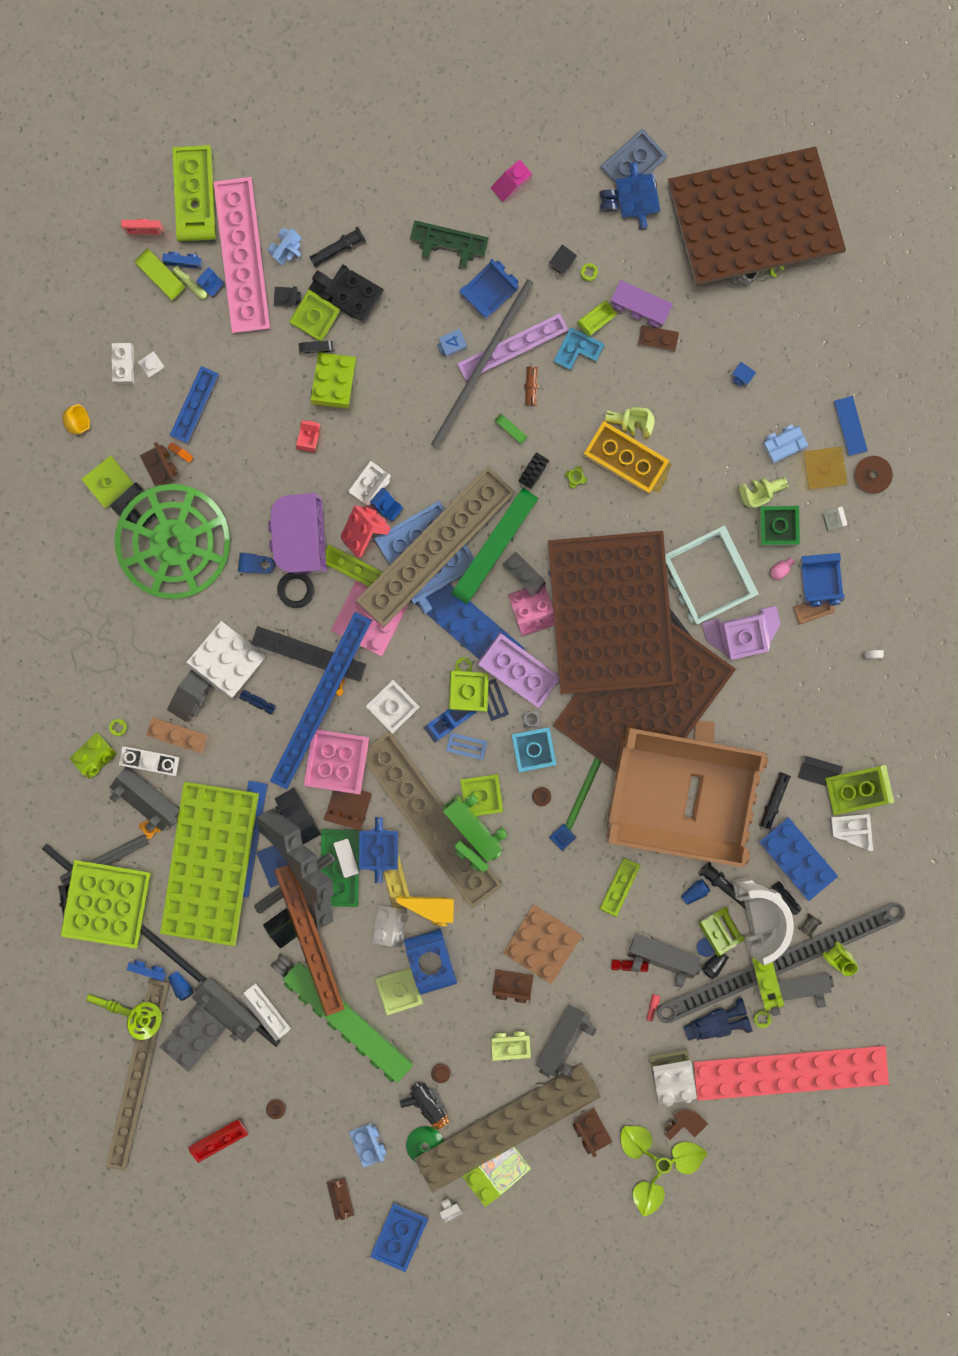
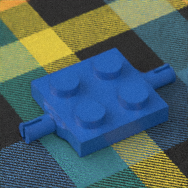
[616,162,660,228]
[359,817,398,883]

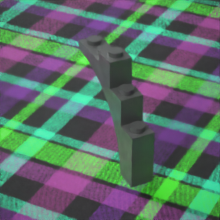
[257,809,334,930]

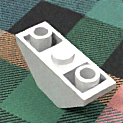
[119,746,180,776]

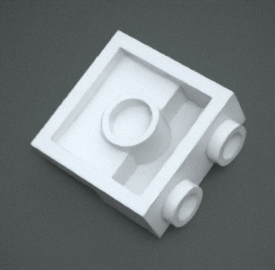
[653,1060,697,1107]

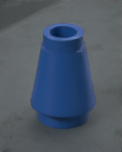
[681,879,711,905]
[168,971,193,1001]

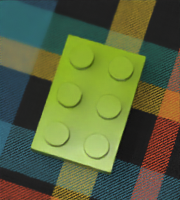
[311,352,356,409]

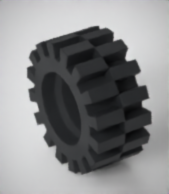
[518,452,549,489]

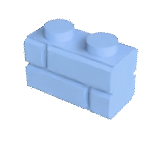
[762,424,808,464]

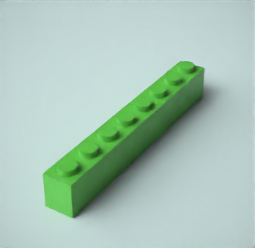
[283,961,413,1083]

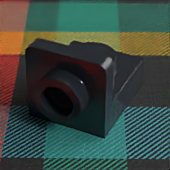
[273,286,301,308]

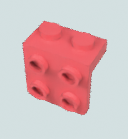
[341,506,391,557]

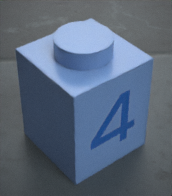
[437,329,467,358]

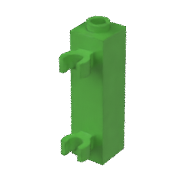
[443,793,508,862]

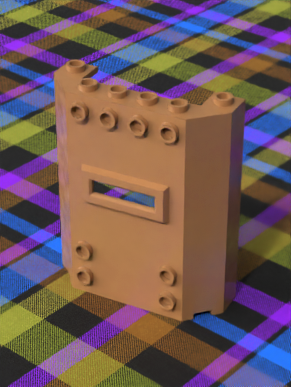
[606,727,768,868]

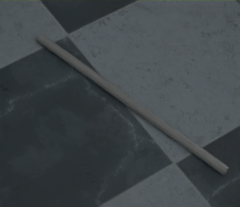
[431,279,533,448]

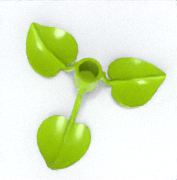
[620,1126,707,1216]

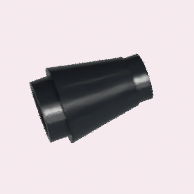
[701,953,729,980]

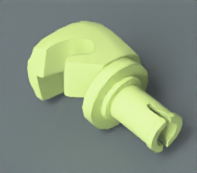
[605,407,655,439]
[739,477,788,508]

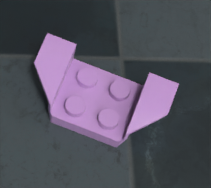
[702,606,780,660]

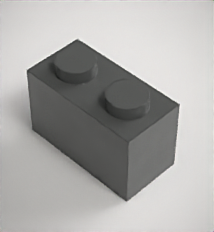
[502,552,546,597]

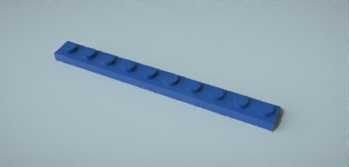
[270,612,372,790]

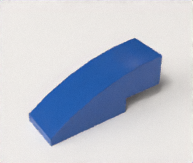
[423,710,478,743]

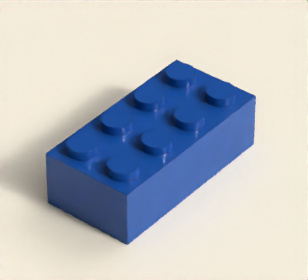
[757,817,838,901]

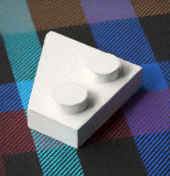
[831,814,873,851]

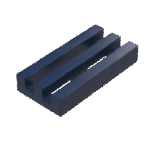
[487,679,509,721]

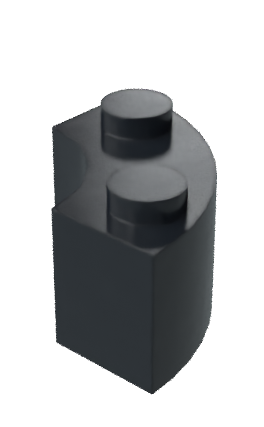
[274,788,321,844]

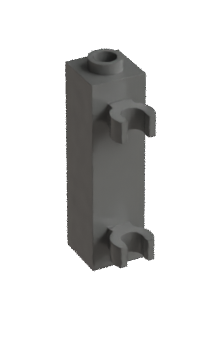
[109,767,180,832]
[627,934,702,988]
[759,972,834,1016]
[192,978,261,1043]
[535,1005,597,1078]

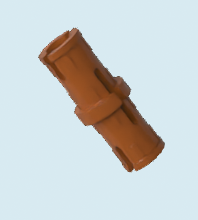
[524,366,539,406]

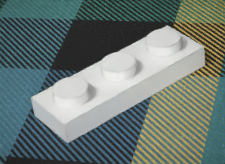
[240,983,291,1041]

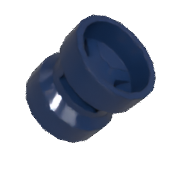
[599,189,619,212]

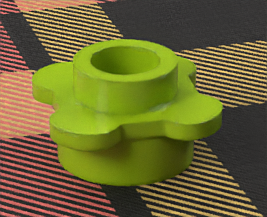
[565,466,587,488]

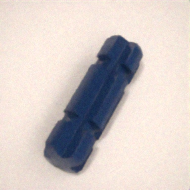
[239,690,276,714]

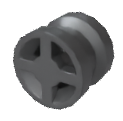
[270,953,294,977]

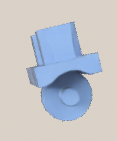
[267,228,302,266]

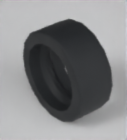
[277,573,314,608]

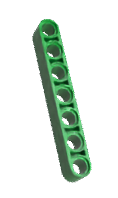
[451,488,539,605]

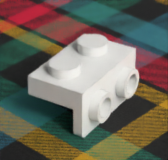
[346,460,391,506]
[372,905,407,947]

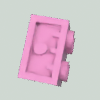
[508,585,555,636]

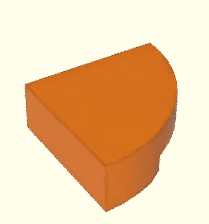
[167,442,193,463]

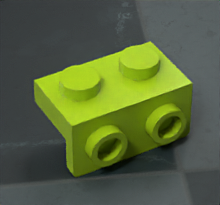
[69,732,117,779]

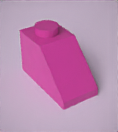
[491,160,532,203]

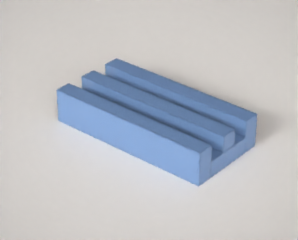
[446,733,488,760]

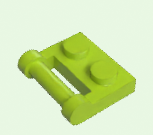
[698,906,745,956]

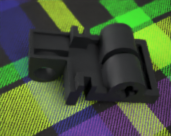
[308,264,384,323]

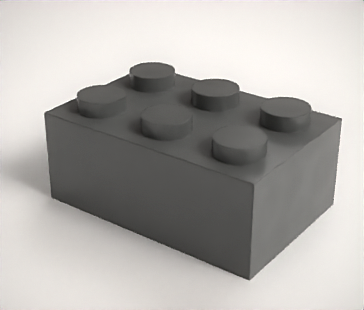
[160,1006,226,1072]

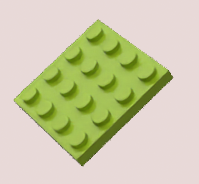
[60,860,150,949]

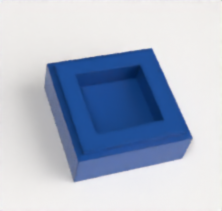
[549,823,577,851]

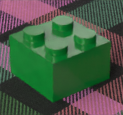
[758,506,800,547]

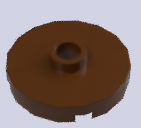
[854,456,893,494]

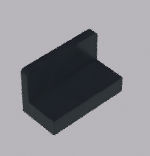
[798,756,843,786]
[263,908,297,948]

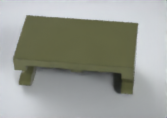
[649,1048,689,1074]

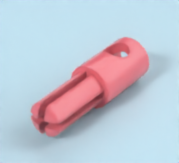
[647,994,661,1021]

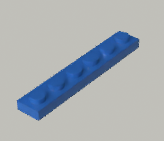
[243,781,268,898]

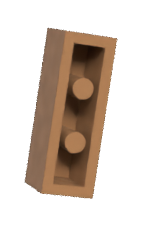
[146,717,209,754]

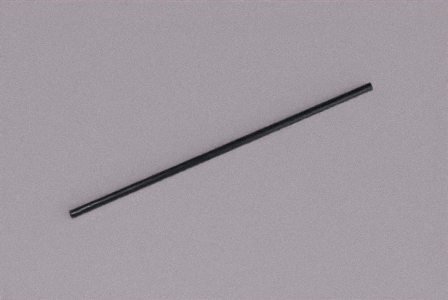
[42,843,281,1047]

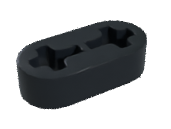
[298,341,335,354]

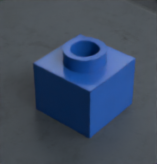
[731,362,756,387]

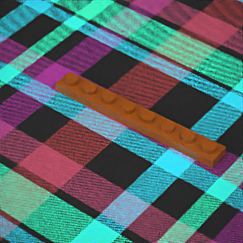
[274,865,345,1016]

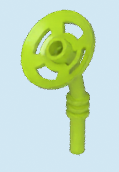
[86,994,162,1040]

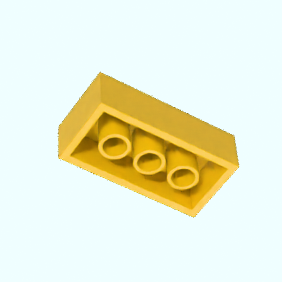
[583,421,670,495]

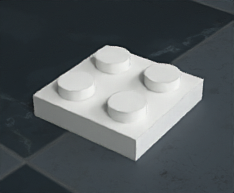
[366,680,420,734]

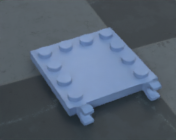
[373,501,474,614]

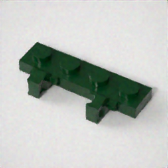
[410,220,489,269]

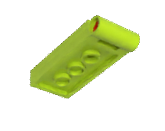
[172,145,216,242]

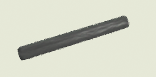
[60,835,149,886]
[254,853,335,913]

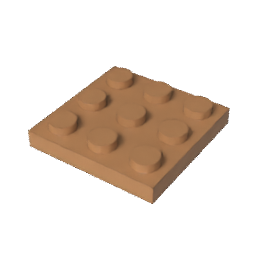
[503,904,582,984]

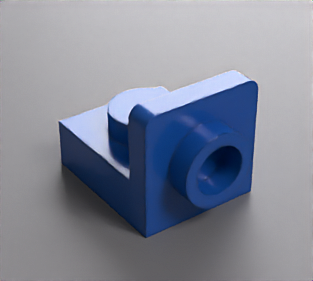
[196,267,224,296]
[370,488,403,521]

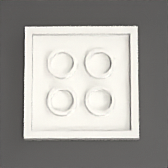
[185,621,266,700]

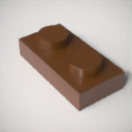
[638,325,679,352]

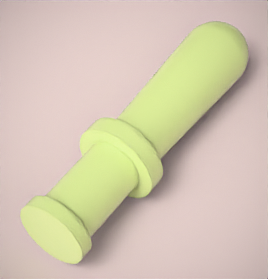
[172,265,207,299]

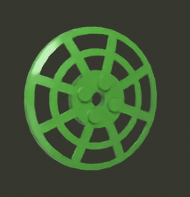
[114,484,230,599]

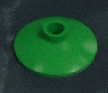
[406,1126,444,1162]

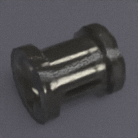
[797,913,822,938]

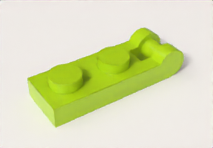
[751,958,784,1011]

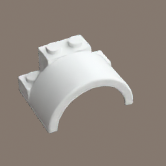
[732,876,794,965]

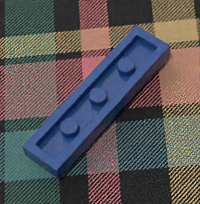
[170,366,219,444]

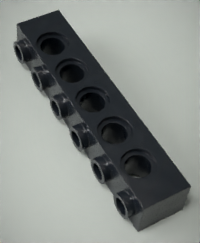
[251,626,367,682]

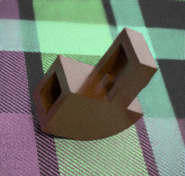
[663,1108,708,1140]

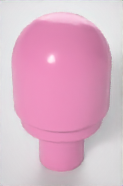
[770,557,795,580]

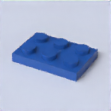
[370,1202,429,1272]

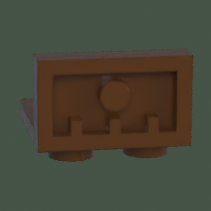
[140,442,179,486]
[323,790,372,831]
[492,969,534,1003]
[573,1108,612,1157]

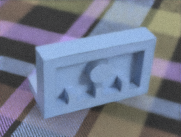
[349,1123,387,1168]

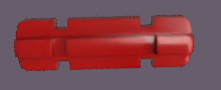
[611,960,649,972]

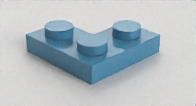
[553,327,605,370]

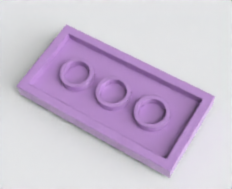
[477,632,559,708]

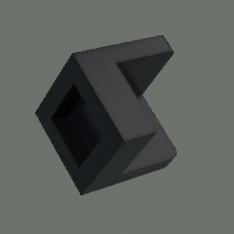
[548,244,577,277]

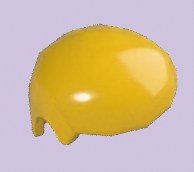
[62,404,90,435]

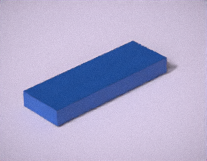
[834,396,868,456]

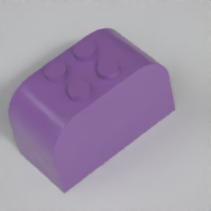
[268,493,327,574]

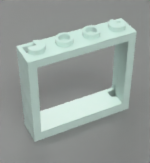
[665,525,759,626]

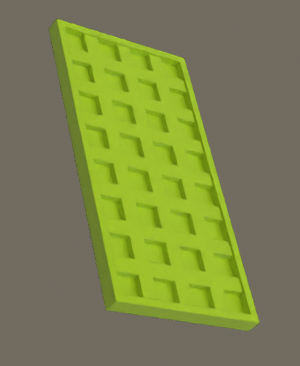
[160,782,259,946]

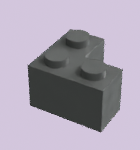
[167,669,214,722]

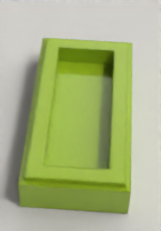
[577,300,618,337]

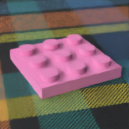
[331,580,408,656]
[304,730,369,794]

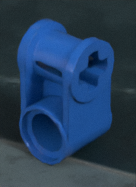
[237,553,276,574]

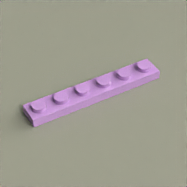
[457,313,568,381]

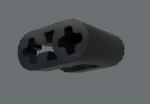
[110,482,163,532]

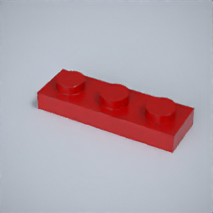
[188,1119,248,1163]

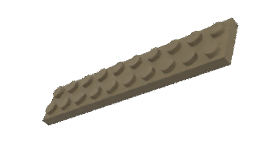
[355,466,516,628]
[365,731,502,909]
[415,1064,601,1193]

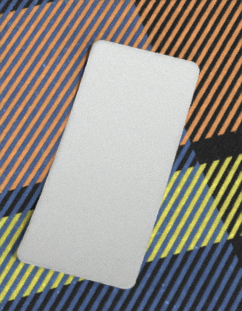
[334,839,359,878]

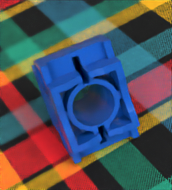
[404,927,457,995]

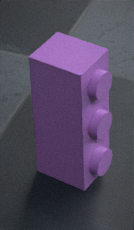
[610,280,673,328]

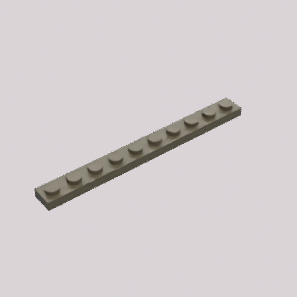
[106,978,170,1171]

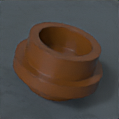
[532,787,551,806]
[431,1064,450,1083]
[266,1100,285,1119]

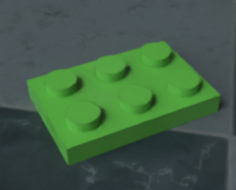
[454,840,489,873]

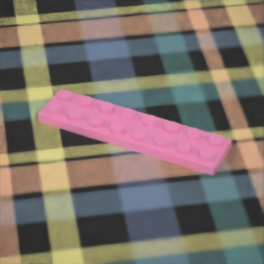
[213,177,270,334]

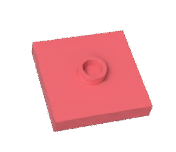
[121,219,164,235]

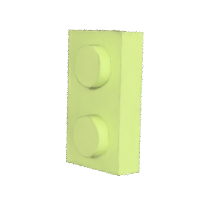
[491,1031,531,1061]

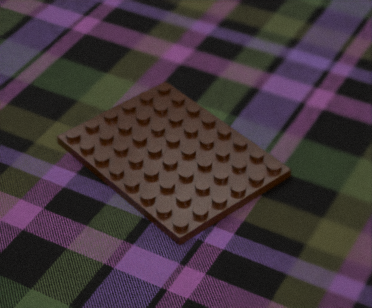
[668,146,846,285]
[548,531,676,694]
[552,622,736,772]

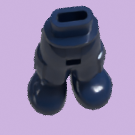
[684,998,753,1041]

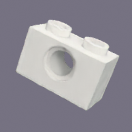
[112,343,134,385]

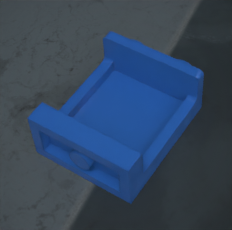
[459,259,519,320]
[800,553,845,607]

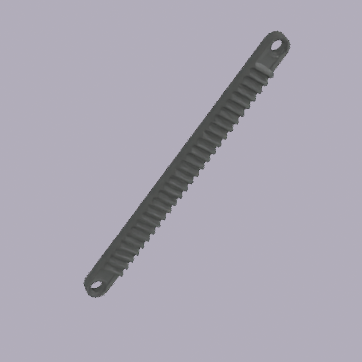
[657,902,906,1024]

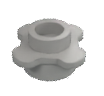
[521,709,542,730]

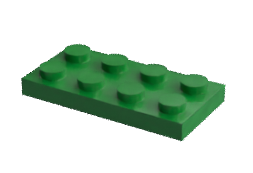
[321,829,360,907]

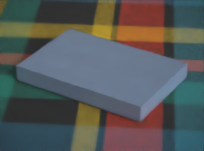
[600,128,668,185]

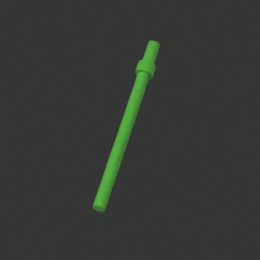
[565,757,602,831]

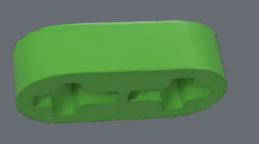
[494,413,527,444]

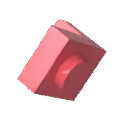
[296,420,320,453]

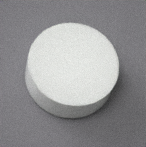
[864,650,884,659]

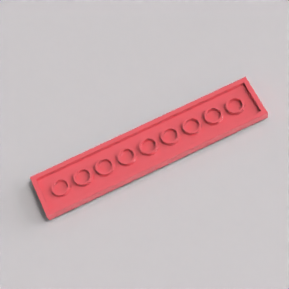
[693,1045,889,1101]

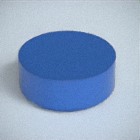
[696,937,715,957]

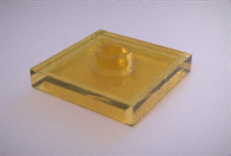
[803,446,848,490]

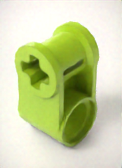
[822,941,858,976]

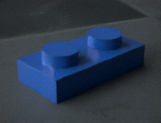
[162,251,203,270]
[126,959,168,981]

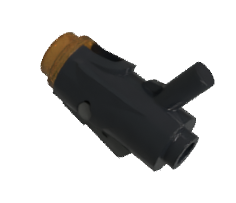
[399,1082,450,1130]

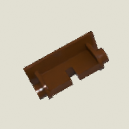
[326,1178,354,1220]

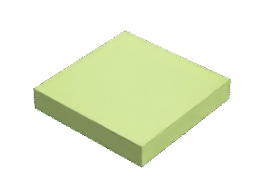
[375,967,423,1016]

